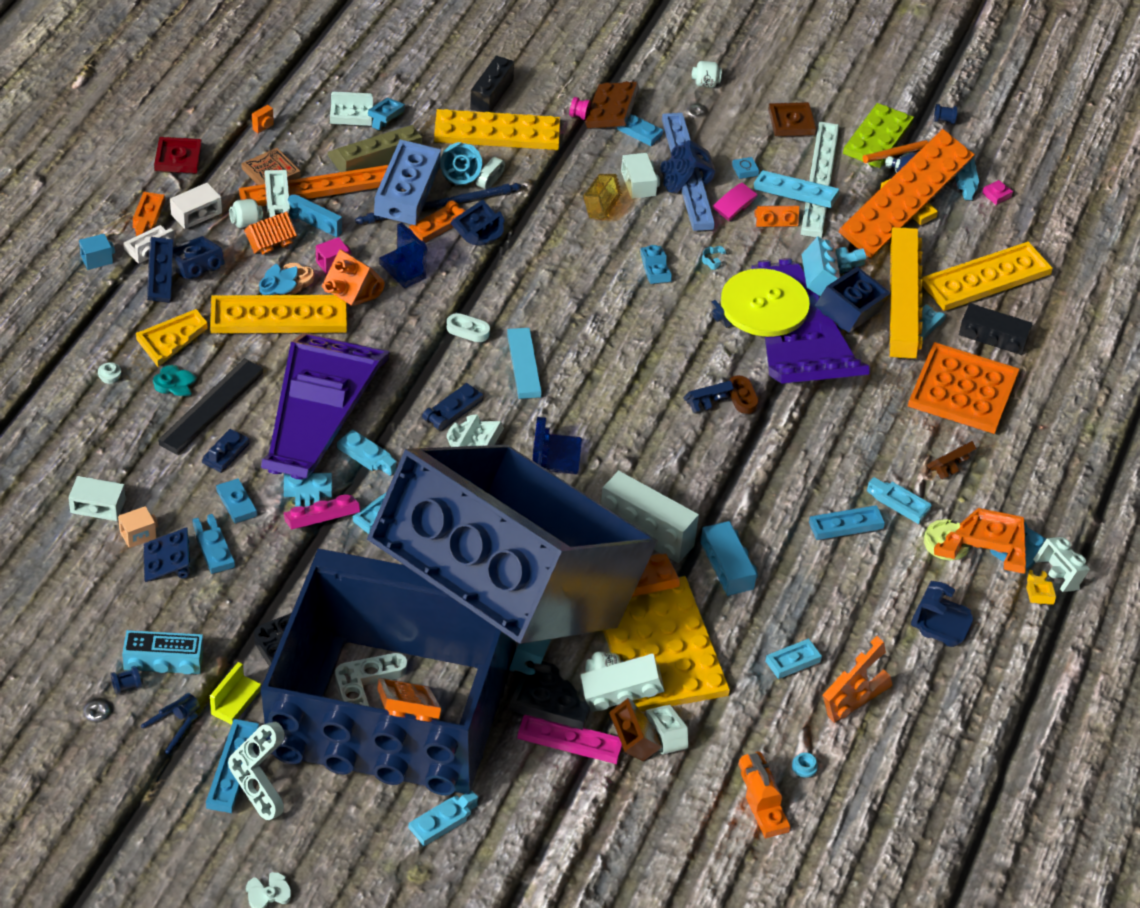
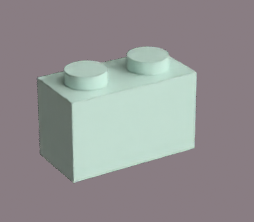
[621,153,660,199]
[69,476,126,521]

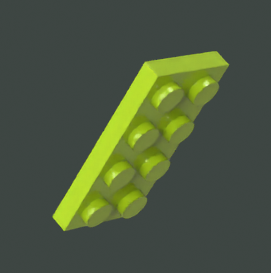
[843,103,914,168]

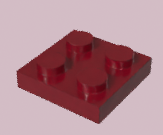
[154,137,202,173]

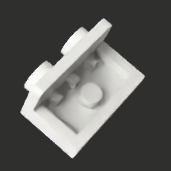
[124,225,176,263]

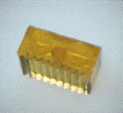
[583,174,622,220]

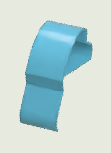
[702,246,726,270]

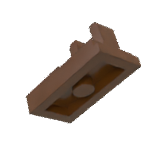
[927,441,977,480]

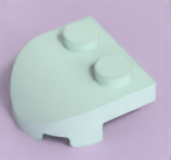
[447,414,504,447]

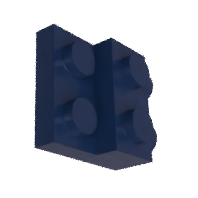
[172,236,225,279]

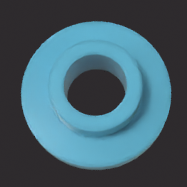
[792,753,818,778]

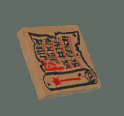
[241,148,301,185]

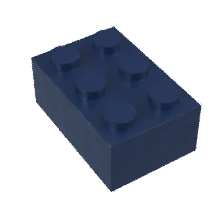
[815,266,891,333]

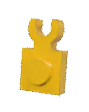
[1026,570,1056,604]

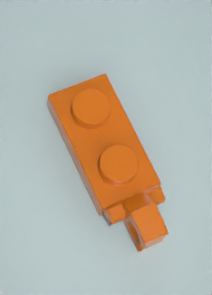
[133,192,165,236]

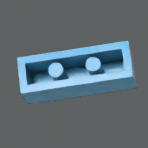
[700,521,758,596]

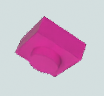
[982,180,1013,205]

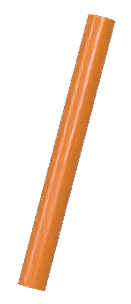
[862,140,928,163]

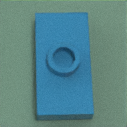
[216,478,257,523]

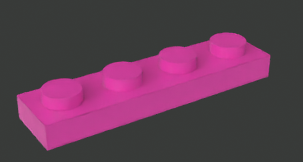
[517,715,622,764]

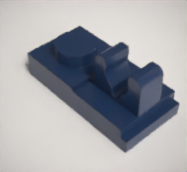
[683,381,734,413]
[202,429,249,473]

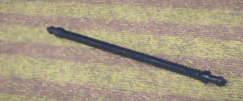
[355,183,522,225]

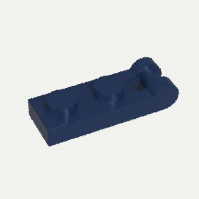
[422,383,483,431]

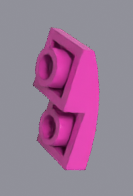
[713,182,758,222]

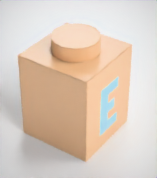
[118,506,158,548]

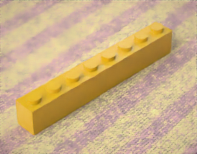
[889,227,922,358]

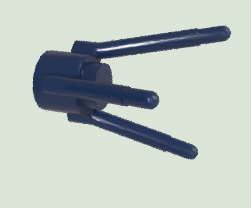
[141,693,200,754]

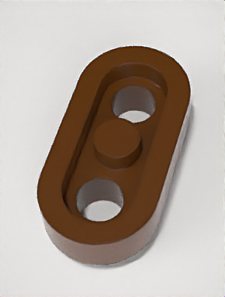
[729,375,758,414]

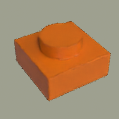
[252,105,274,134]

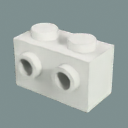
[170,183,222,229]

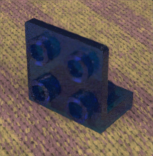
[379,222,428,289]
[532,417,582,474]

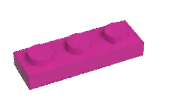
[283,495,360,530]

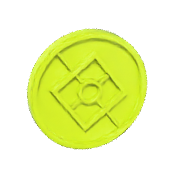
[721,269,809,337]

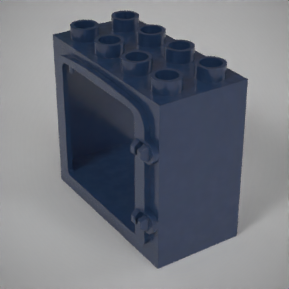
[367,445,658,644]
[261,548,516,796]

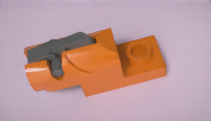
[738,751,790,839]

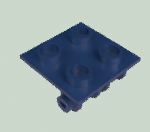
[144,527,190,582]

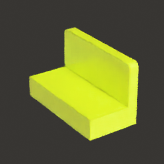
[210,662,261,725]

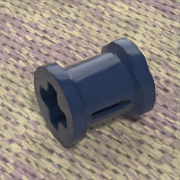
[934,104,957,124]
[110,666,142,695]

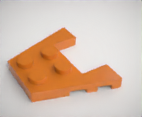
[934,508,1026,574]
[823,636,893,723]

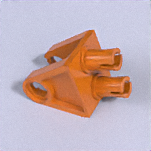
[322,249,385,306]

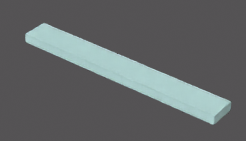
[800,122,839,238]

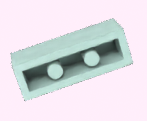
[581,654,665,712]

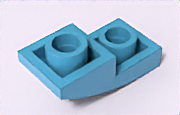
[640,245,672,284]

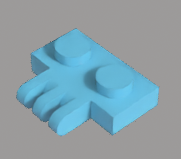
[284,473,332,507]

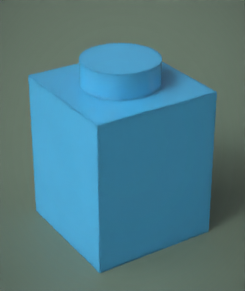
[79,234,115,270]

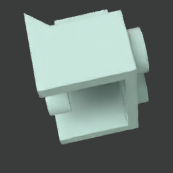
[1033,537,1090,592]

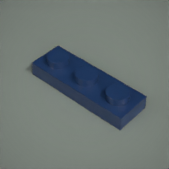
[147,237,173,303]

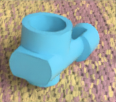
[835,247,866,273]

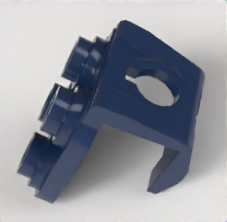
[659,140,715,193]
[911,581,973,647]

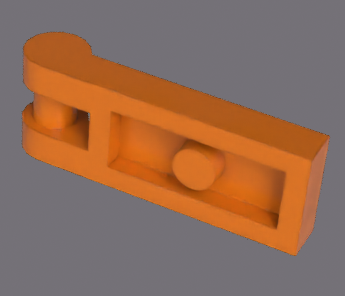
[409,200,466,244]

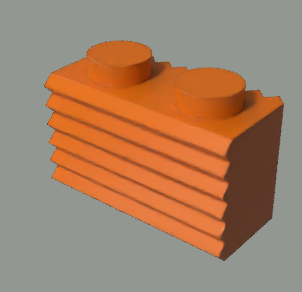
[244,211,298,255]

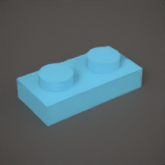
[765,639,822,679]

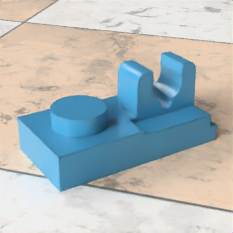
[368,97,405,130]

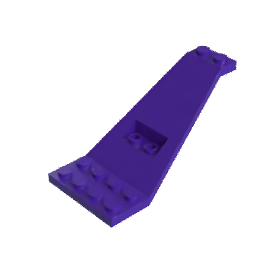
[751,258,869,384]
[261,333,390,480]

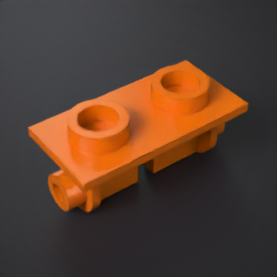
[754,205,799,227]

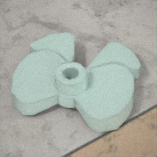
[245,872,291,908]

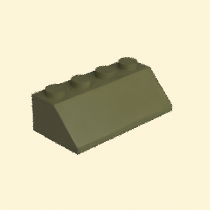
[328,125,422,172]

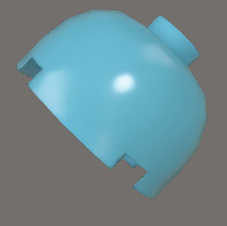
[440,142,482,185]

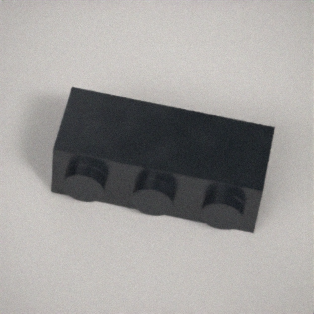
[470,55,515,112]
[959,303,1033,355]

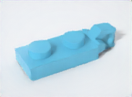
[955,157,979,200]
[337,429,397,476]
[867,477,932,524]
[408,790,478,846]

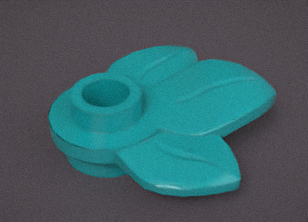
[153,365,197,396]

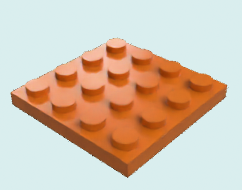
[908,342,1019,434]

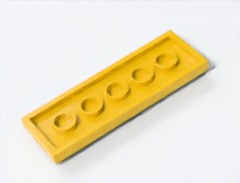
[434,109,560,150]
[921,241,1053,311]
[210,295,347,333]

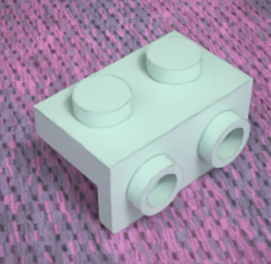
[330,92,373,126]

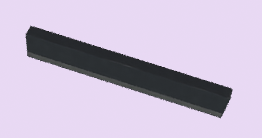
[158,358,263,455]

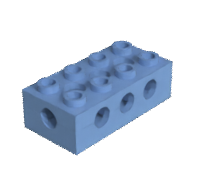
[374,139,441,225]

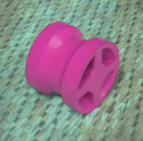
[569,97,591,120]

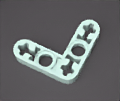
[335,653,407,706]
[228,722,285,820]

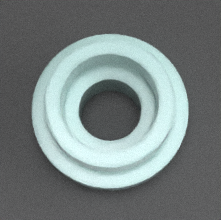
[98,363,121,384]

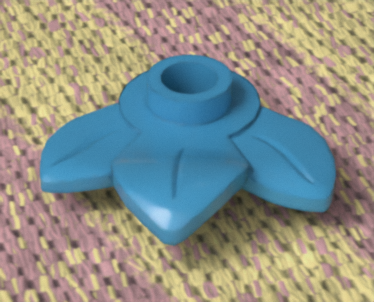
[259,264,298,295]

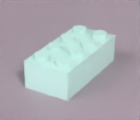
[601,470,699,563]

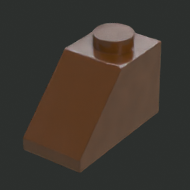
[609,698,662,761]

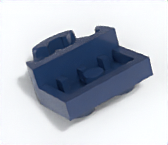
[451,199,504,245]

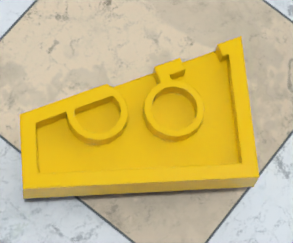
[136,309,208,367]

